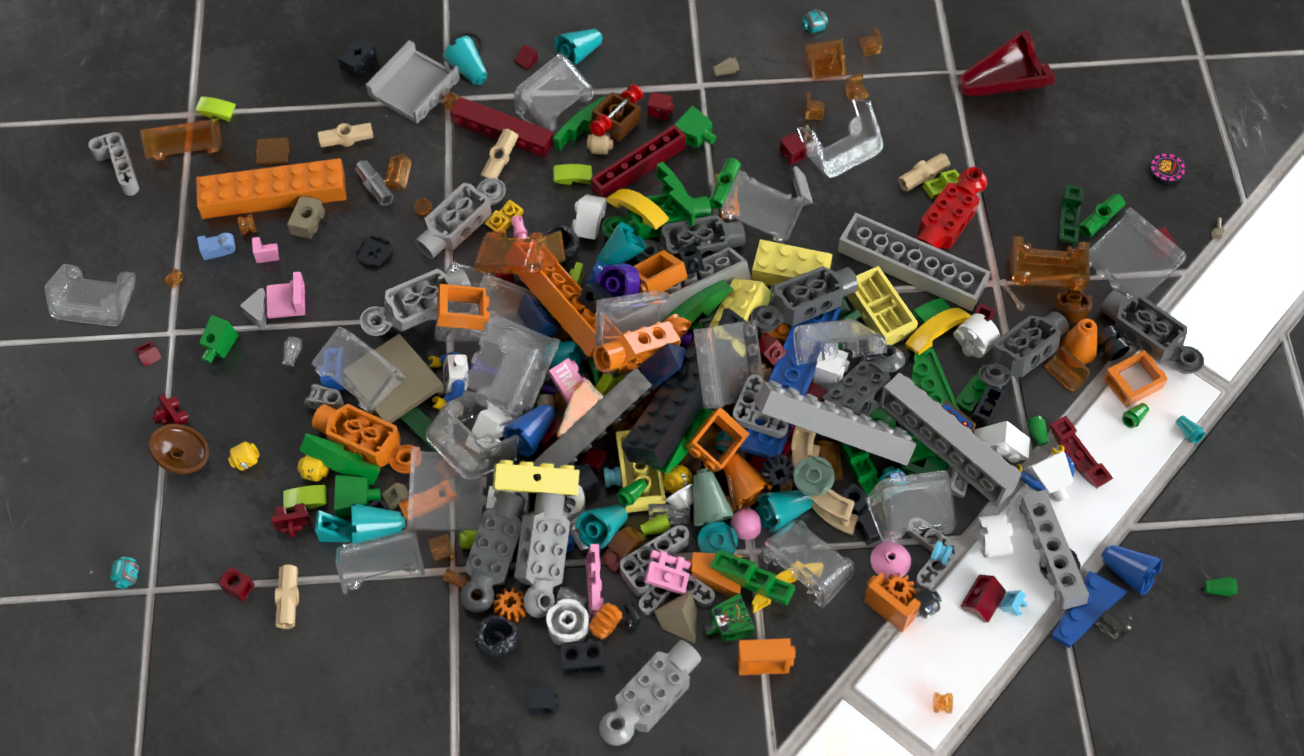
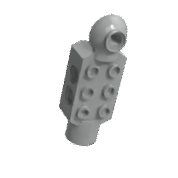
[415,178,506,259]
[360,269,471,336]
[514,492,570,618]
[599,640,701,746]

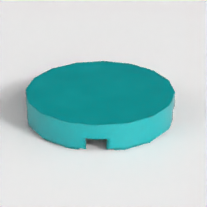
[697,521,738,555]

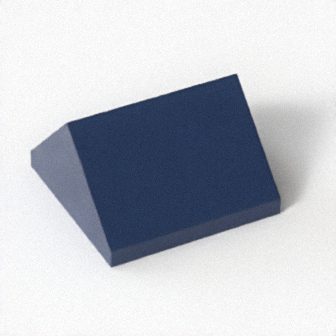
[517,294,561,341]
[640,343,686,390]

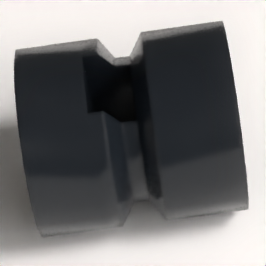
[1097,325,1131,361]

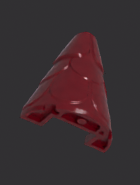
[957,29,1055,96]

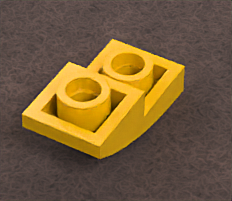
[485,199,524,234]

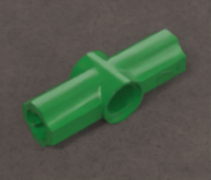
[709,158,741,210]
[1078,194,1125,238]

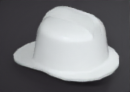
[665,484,693,511]

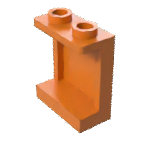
[864,572,921,633]

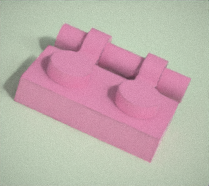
[644,550,691,595]

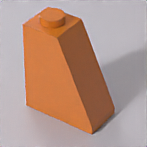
[688,552,742,598]

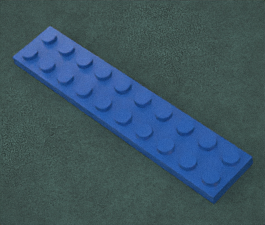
[740,307,841,459]

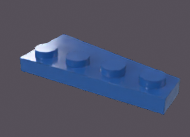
[1051,571,1127,648]

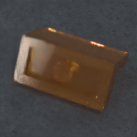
[1044,346,1090,393]

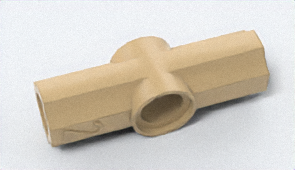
[318,123,373,147]
[480,129,518,179]
[898,153,950,191]
[275,565,299,629]

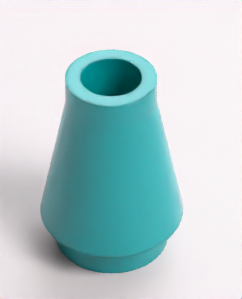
[1175,415,1205,443]

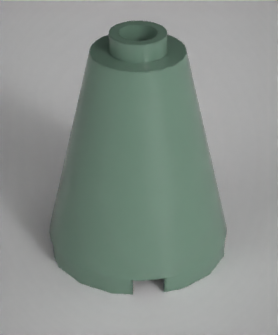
[693,469,733,526]

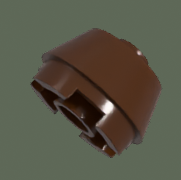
[1054,289,1093,323]

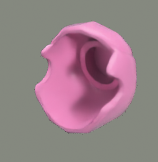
[730,508,762,540]

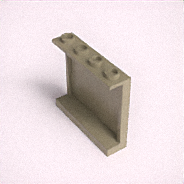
[342,334,445,423]

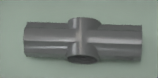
[355,160,394,206]

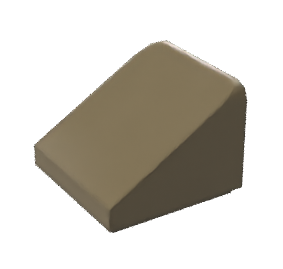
[382,482,411,510]

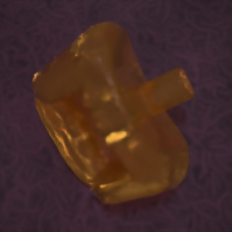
[164,268,183,288]

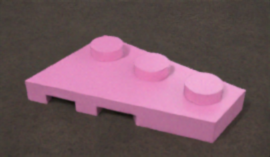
[585,544,603,618]

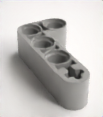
[88,132,139,196]
[620,525,689,597]

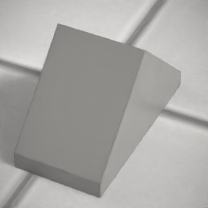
[240,288,267,330]

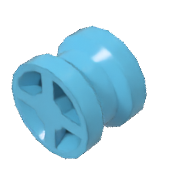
[604,466,622,488]
[930,540,953,565]

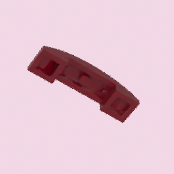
[1049,415,1113,489]

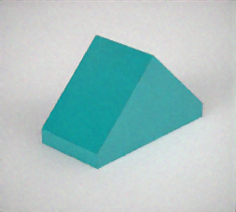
[315,510,351,542]

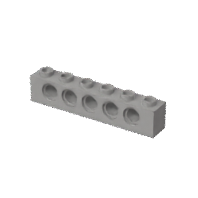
[1019,490,1089,610]

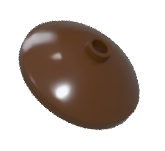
[149,424,209,474]

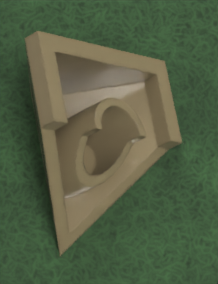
[654,591,697,644]

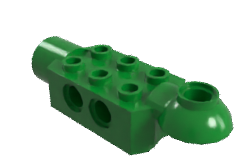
[602,193,712,240]

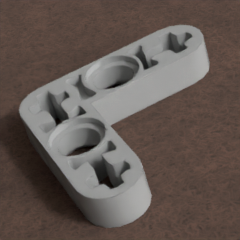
[733,375,789,438]
[907,518,959,590]
[639,564,715,616]

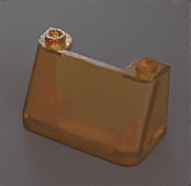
[1009,236,1090,291]

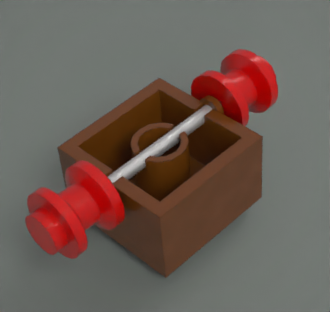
[589,84,643,142]

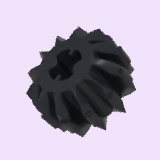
[761,453,795,488]

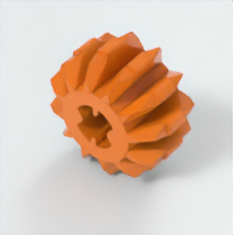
[882,572,916,606]
[493,588,526,623]
[589,603,622,639]

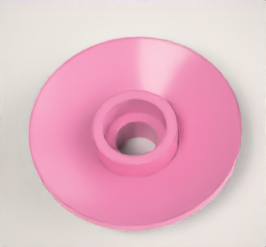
[870,542,911,579]

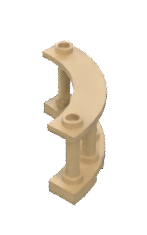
[792,426,859,535]

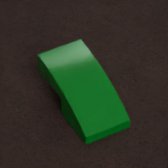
[913,298,951,324]

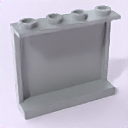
[366,40,460,123]

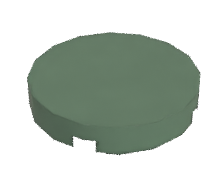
[794,456,835,497]

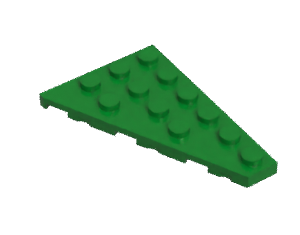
[900,348,962,467]

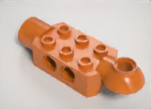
[593,314,691,375]
[312,404,422,474]

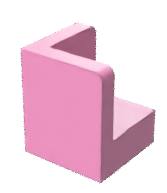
[252,237,279,263]

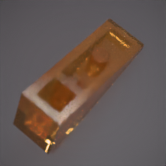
[556,379,604,438]

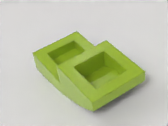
[195,97,236,121]
[553,164,592,185]
[922,169,959,199]
[283,485,327,512]

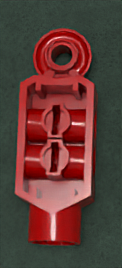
[916,167,987,249]

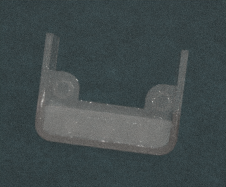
[798,98,883,177]
[463,322,545,419]
[426,392,519,479]
[335,529,425,595]

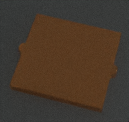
[255,138,290,165]

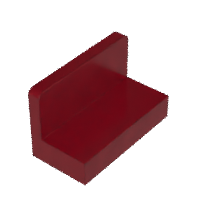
[960,574,1006,623]

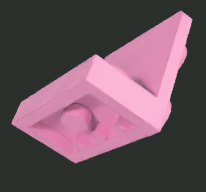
[267,272,305,319]

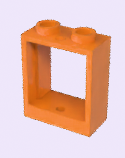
[633,250,688,298]
[437,284,490,330]
[1103,350,1168,408]
[685,407,749,472]
[737,639,795,675]

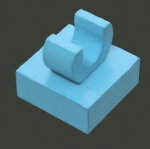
[999,590,1027,616]

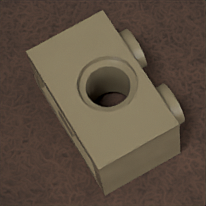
[287,196,325,239]

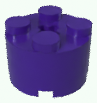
[596,263,640,303]

